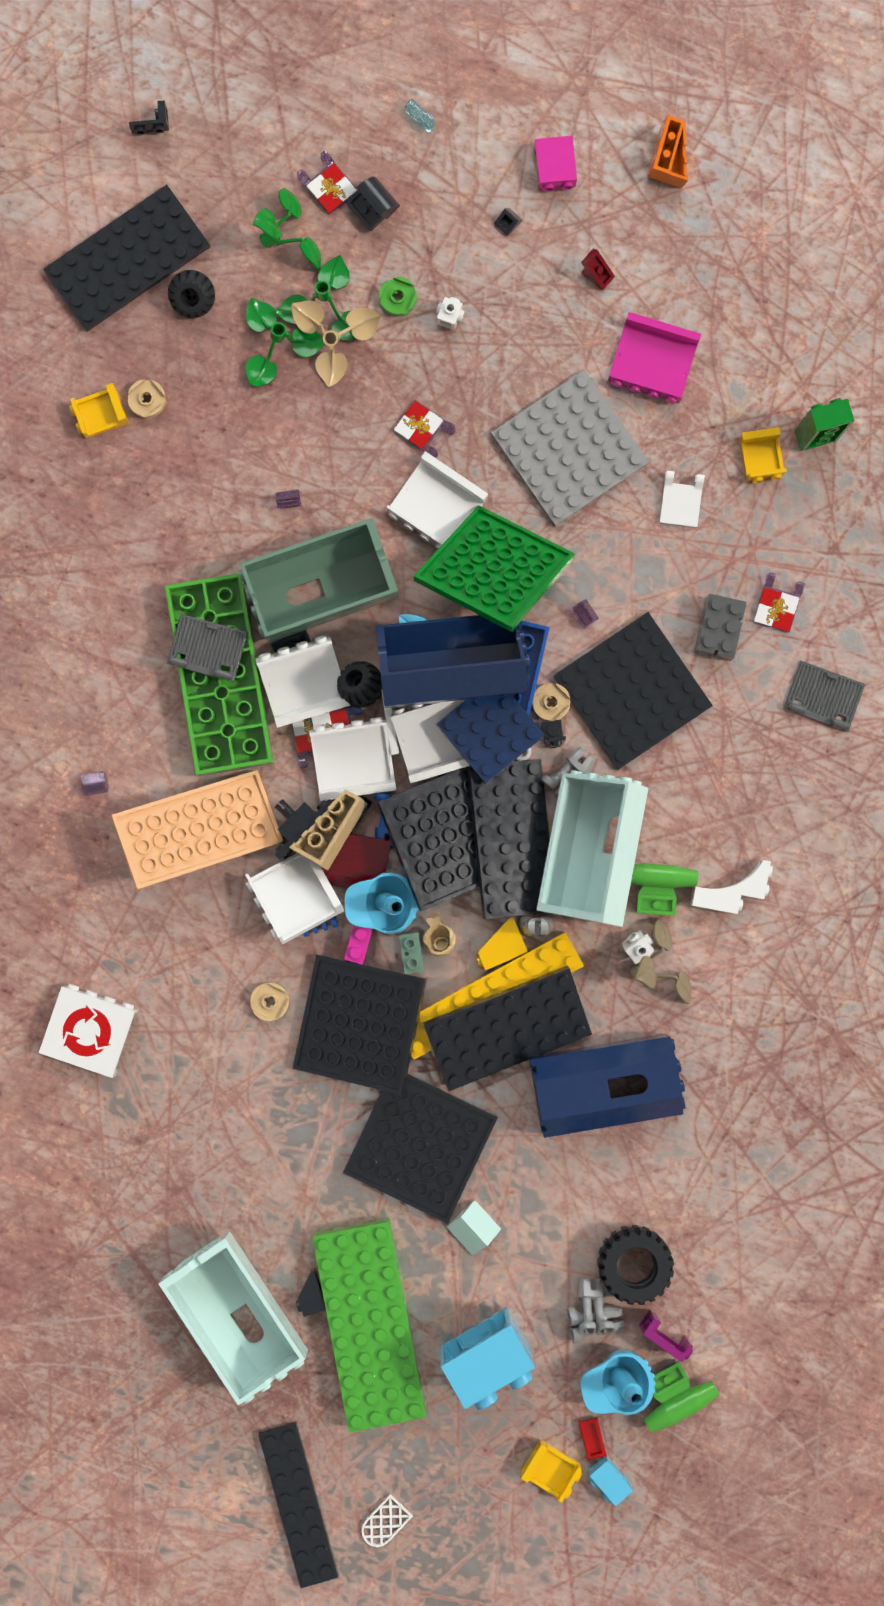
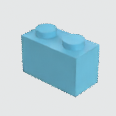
[588,1456,633,1507]

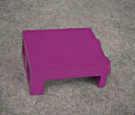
[639,1309,693,1362]

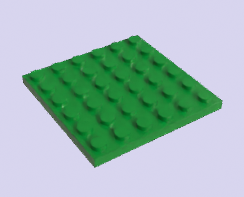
[414,505,575,632]

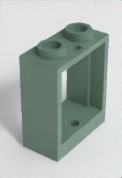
[399,932,424,974]

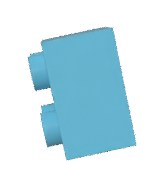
[440,1307,535,1410]

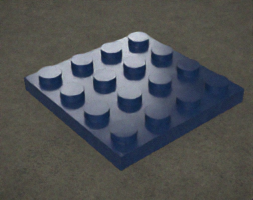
[436,695,545,784]

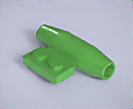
[631,863,698,916]
[644,1361,720,1433]

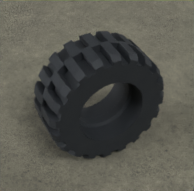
[597,1225,674,1305]

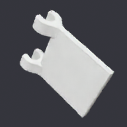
[659,471,705,527]

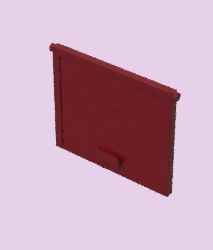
[321,833,393,891]

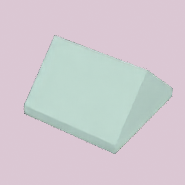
[446,1200,501,1256]

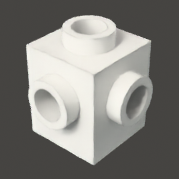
[436,297,465,331]
[622,930,655,964]

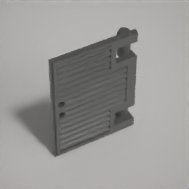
[167,614,248,682]
[783,661,865,732]

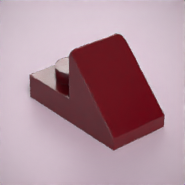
[581,248,615,290]

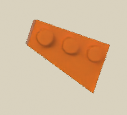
[647,115,688,189]

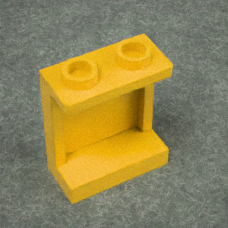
[69,383,129,439]
[739,427,787,483]
[520,1439,582,1503]

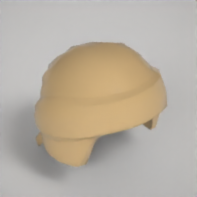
[423,915,456,956]

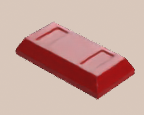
[578,1417,607,1461]

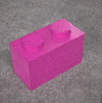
[344,925,373,965]

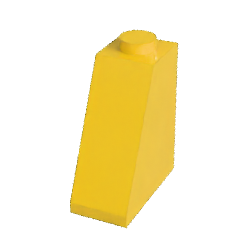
[476,916,528,970]

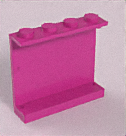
[607,312,701,404]

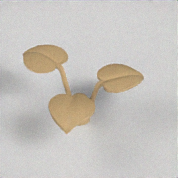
[292,300,380,387]

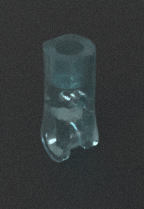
[404,99,435,131]

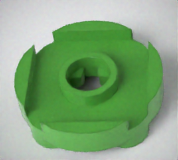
[379,277,417,316]

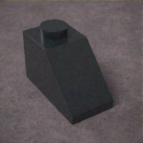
[296,1268,326,1317]

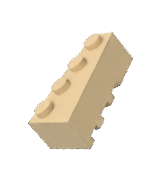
[289,789,367,870]

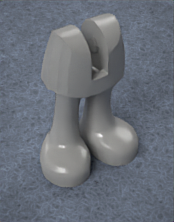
[541,746,595,797]
[517,914,553,937]
[578,1278,615,1335]
[567,1305,625,1344]

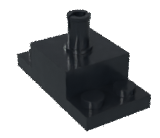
[274,799,332,861]

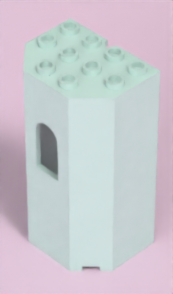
[537,770,648,927]
[159,1231,308,1405]

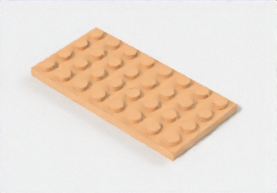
[111,770,283,890]

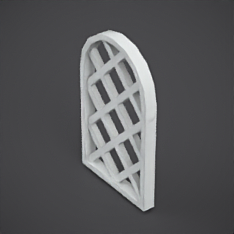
[362,1494,413,1547]

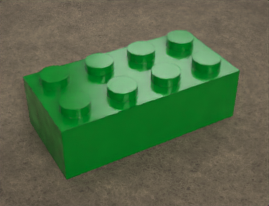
[794,398,855,452]

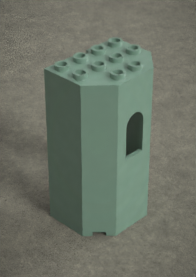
[238,518,399,643]

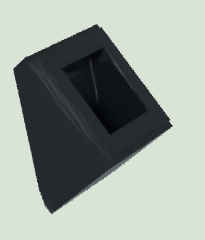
[494,208,522,236]

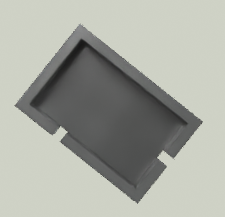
[694,594,747,661]

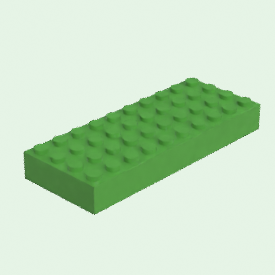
[165,573,274,776]
[312,1218,427,1433]

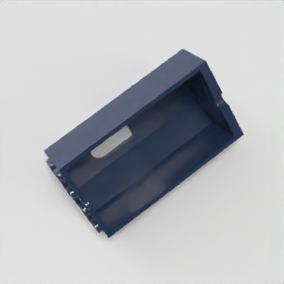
[376,615,530,708]
[529,1034,686,1138]

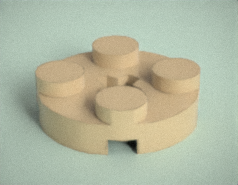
[128,379,167,419]
[532,683,570,722]
[250,982,289,1021]

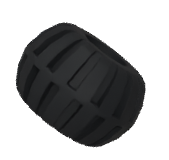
[168,270,215,318]
[337,661,382,708]

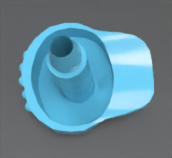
[344,872,418,934]
[580,1349,656,1415]

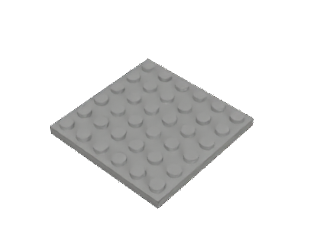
[491,370,649,527]

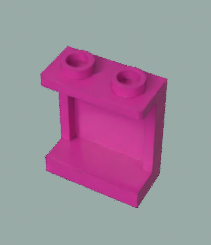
[534,135,577,192]

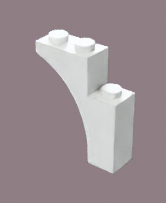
[690,860,773,914]

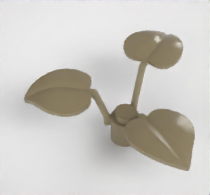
[631,917,691,1004]

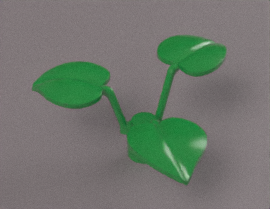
[252,188,321,271]
[276,255,358,341]
[245,297,325,387]

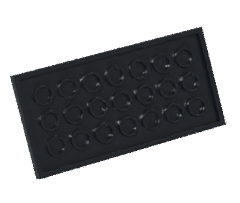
[43,184,211,332]
[467,759,550,919]
[423,966,592,1092]

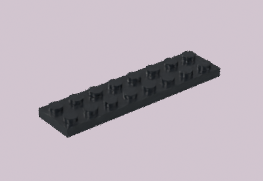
[258,1422,339,1588]

